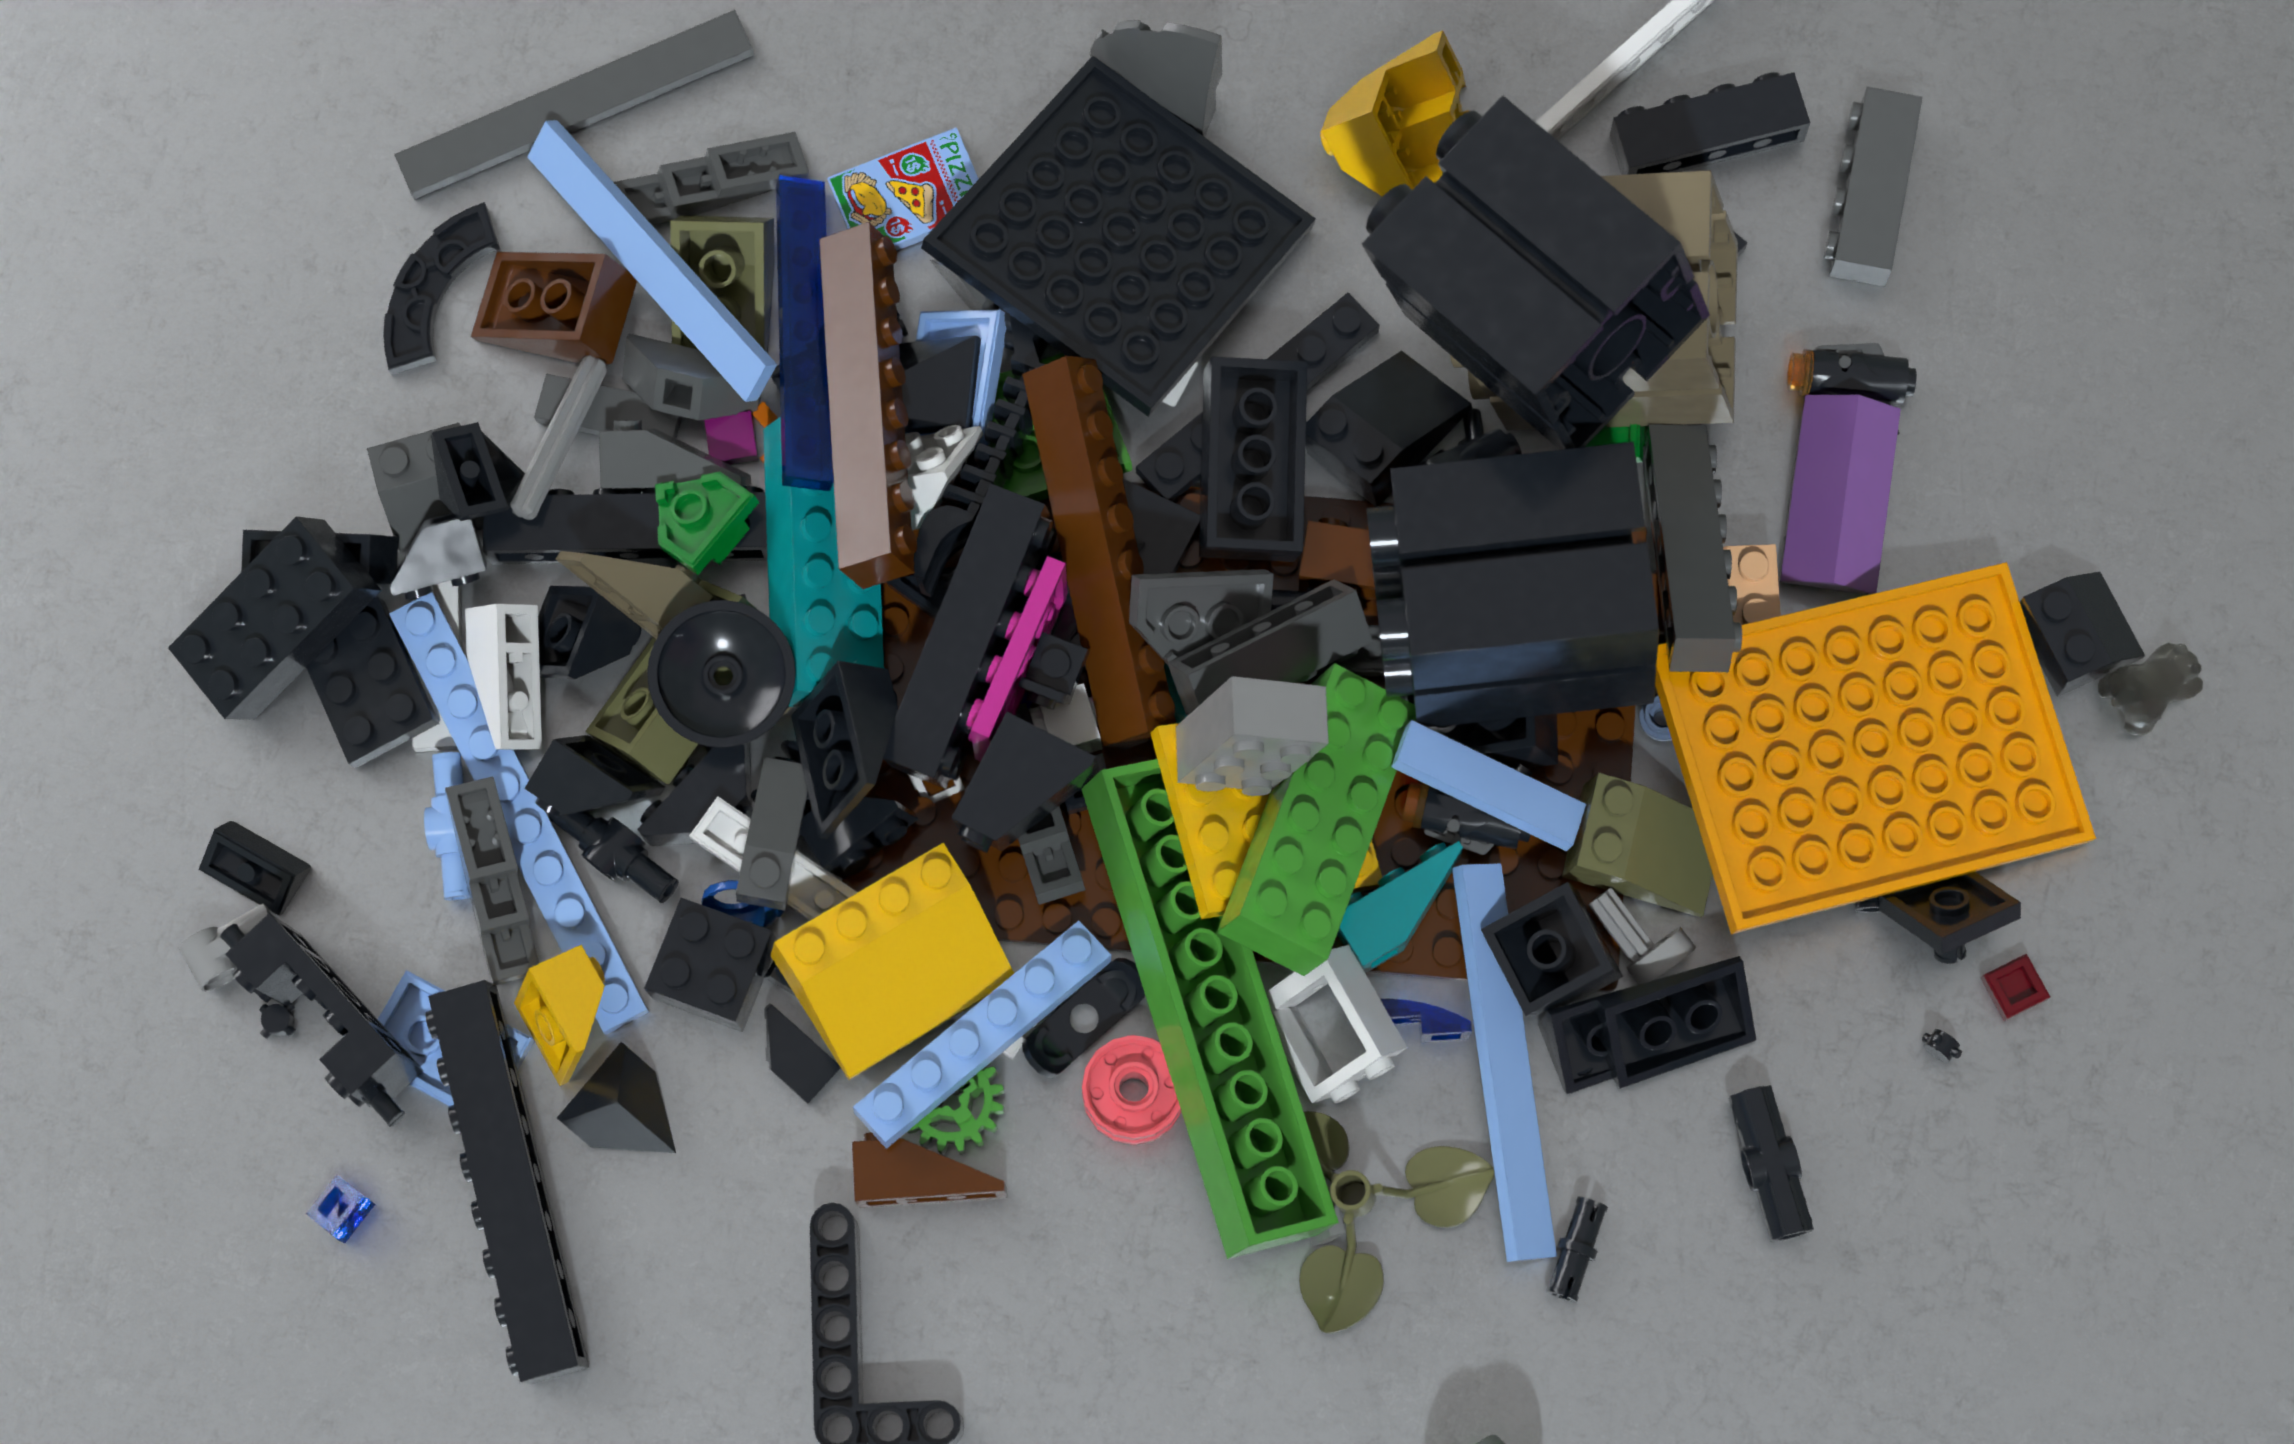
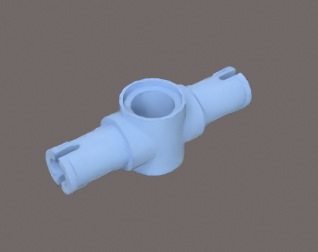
[424,752,470,901]

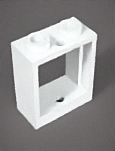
[1266,945,1408,1104]

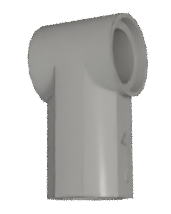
[179,903,271,992]

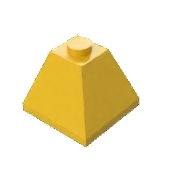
[514,945,605,1086]

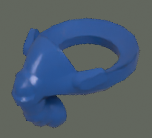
[701,880,787,927]

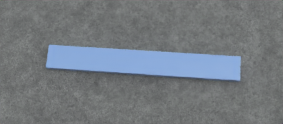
[527,120,777,402]
[1452,864,1557,1262]

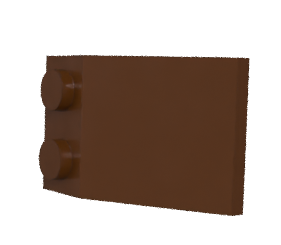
[470,252,637,364]

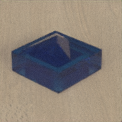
[306,1174,376,1244]

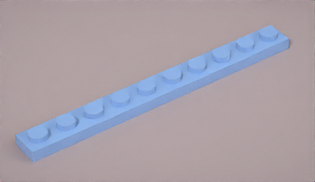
[389,592,649,1035]

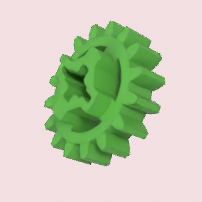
[907,1066,1005,1155]

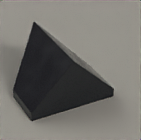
[431,422,525,521]
[557,1042,676,1153]

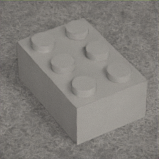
[1176,676,1329,796]

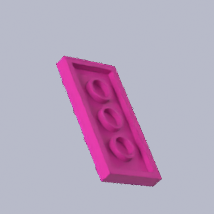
[966,556,1068,761]

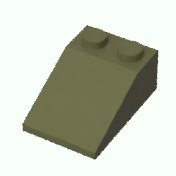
[670,216,774,352]
[1562,773,1713,918]

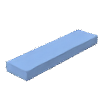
[1391,720,1587,851]

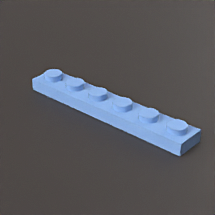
[853,920,1111,1149]

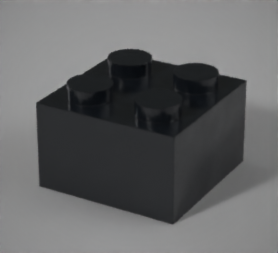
[644,897,777,1032]

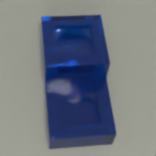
[1380,998,1472,1043]

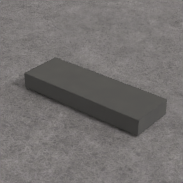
[534,374,682,438]

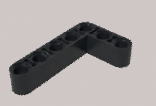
[810,1203,964,1444]

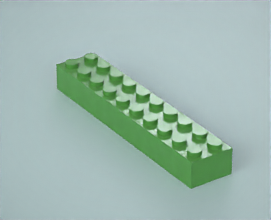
[1081,759,1339,1259]

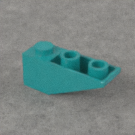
[1337,841,1463,973]

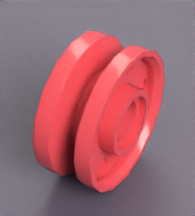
[1082,1035,1182,1145]

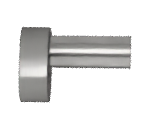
[1588,888,1696,984]

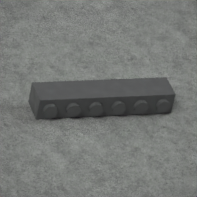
[1643,424,1742,672]

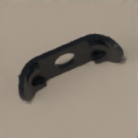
[1022,958,1145,1078]

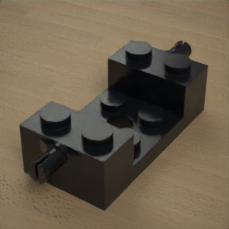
[220,913,424,1127]

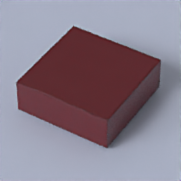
[1980,953,2050,1021]

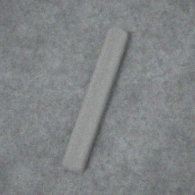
[511,355,607,520]

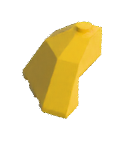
[1320,30,1469,197]

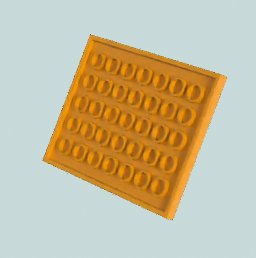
[1655,562,2096,934]

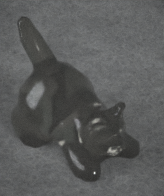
[2098,642,2203,736]

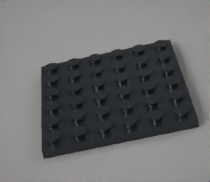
[921,56,1316,417]

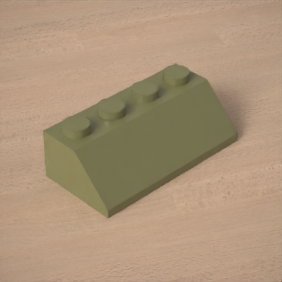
[585,579,758,785]

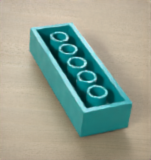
[763,411,884,707]

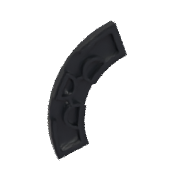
[383,202,500,375]

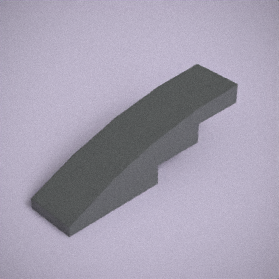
[614,132,809,225]
[1015,703,1085,905]
[445,776,539,985]

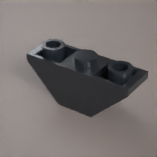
[637,742,752,846]

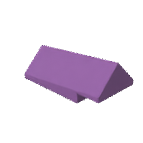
[1779,395,1901,595]

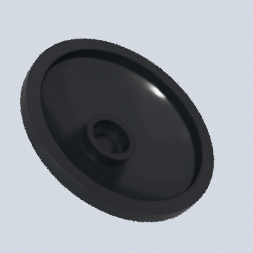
[647,600,795,748]

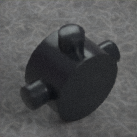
[259,1003,296,1039]
[1922,1029,1962,1063]

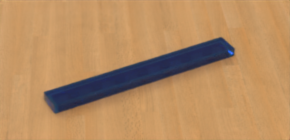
[776,175,834,491]

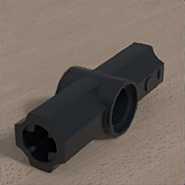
[1728,1085,1814,1242]

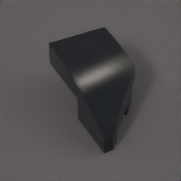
[764,1003,841,1104]

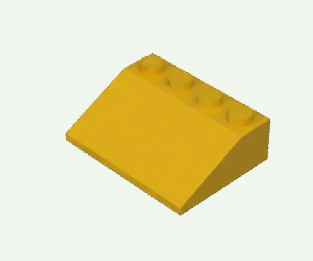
[770,843,1014,1080]

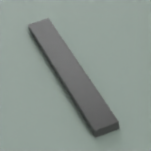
[394,10,754,200]

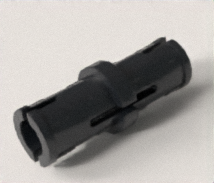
[1546,1197,1608,1302]

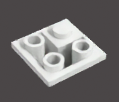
[905,425,983,530]

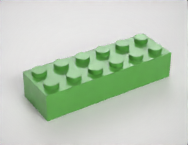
[1217,663,1416,976]

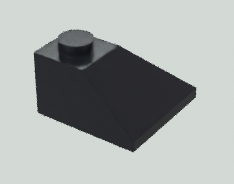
[899,335,981,434]
[538,585,642,680]
[524,735,665,817]

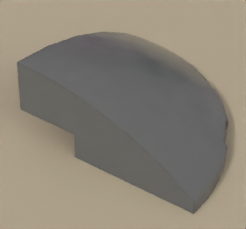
[1090,20,1222,137]

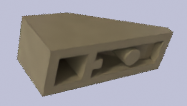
[556,551,713,639]

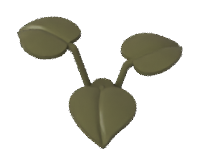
[1299,1111,1495,1334]

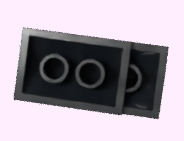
[1538,956,1756,1094]

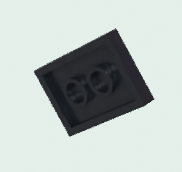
[306,597,440,768]

